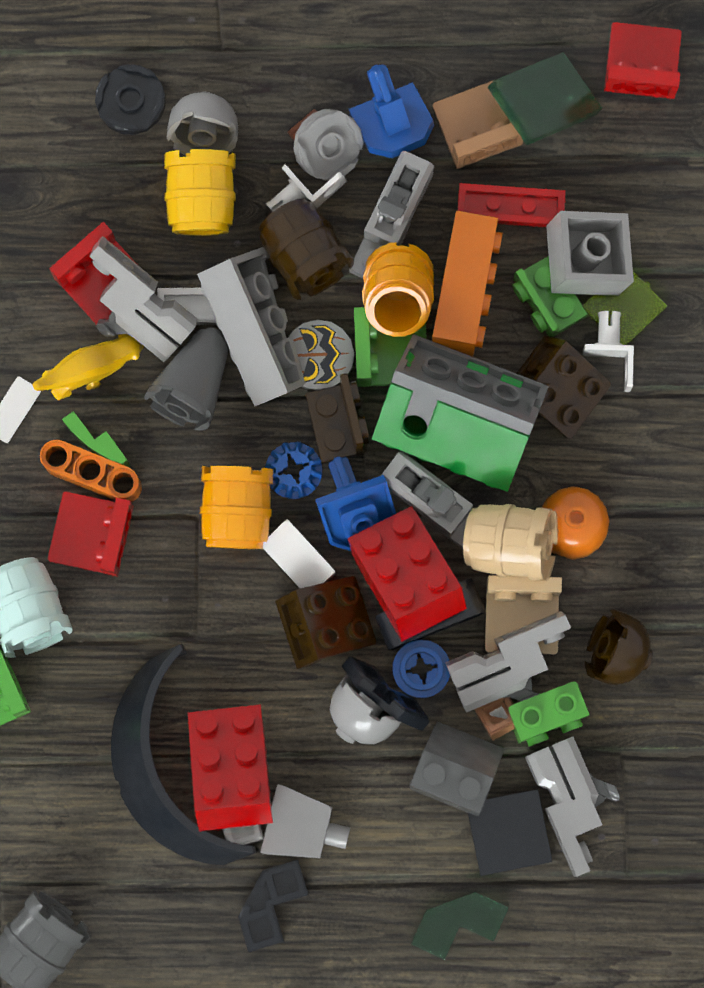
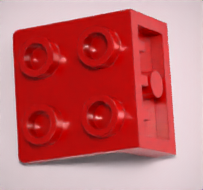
[604,22,681,99]
[49,222,138,325]
[48,492,134,577]

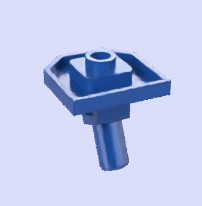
[349,64,434,159]
[315,457,396,551]

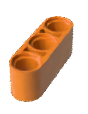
[40,440,142,503]

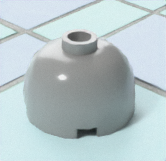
[167,92,238,155]
[330,675,402,744]

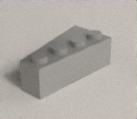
[197,247,306,407]

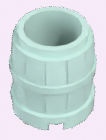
[0,557,72,658]

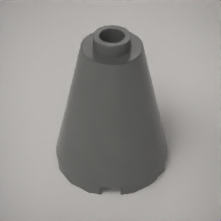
[144,327,229,431]

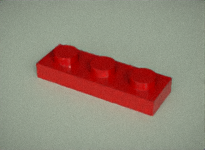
[457,183,566,227]

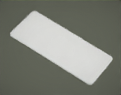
[0,377,41,443]

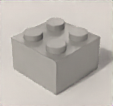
[546,211,634,295]

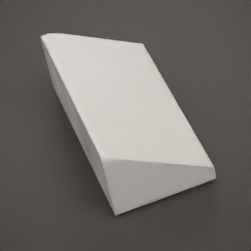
[263,519,336,588]

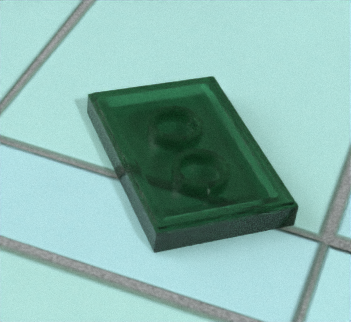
[487,52,603,145]

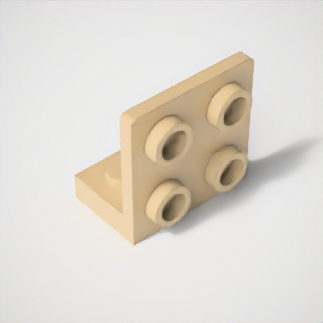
[485,575,562,655]

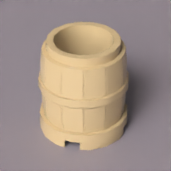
[463,504,558,581]

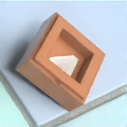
[474,697,515,741]

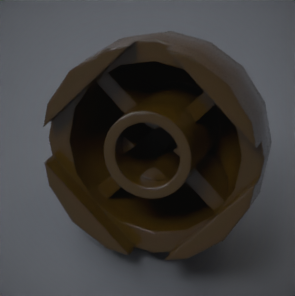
[585,609,653,685]

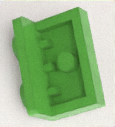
[508,681,589,747]

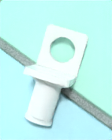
[266,164,347,212]
[583,311,634,392]

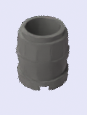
[0,890,92,988]

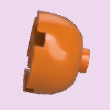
[541,486,610,560]

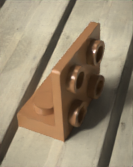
[432,80,525,169]

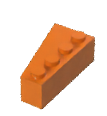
[432,211,503,357]

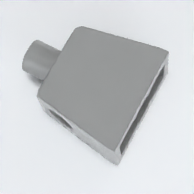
[260,784,350,858]

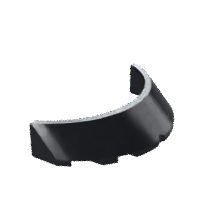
[111,643,257,865]

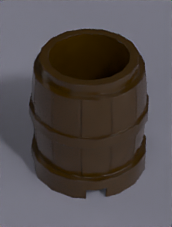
[259,199,354,300]

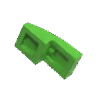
[62,411,131,467]

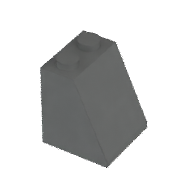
[410,721,505,816]

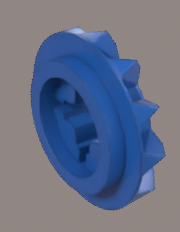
[265,442,322,499]
[393,640,450,698]

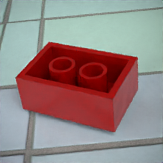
[347,506,467,642]
[188,704,273,831]

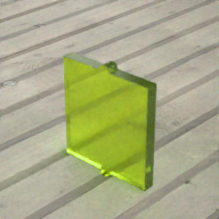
[583,272,667,345]

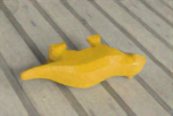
[32,334,144,400]

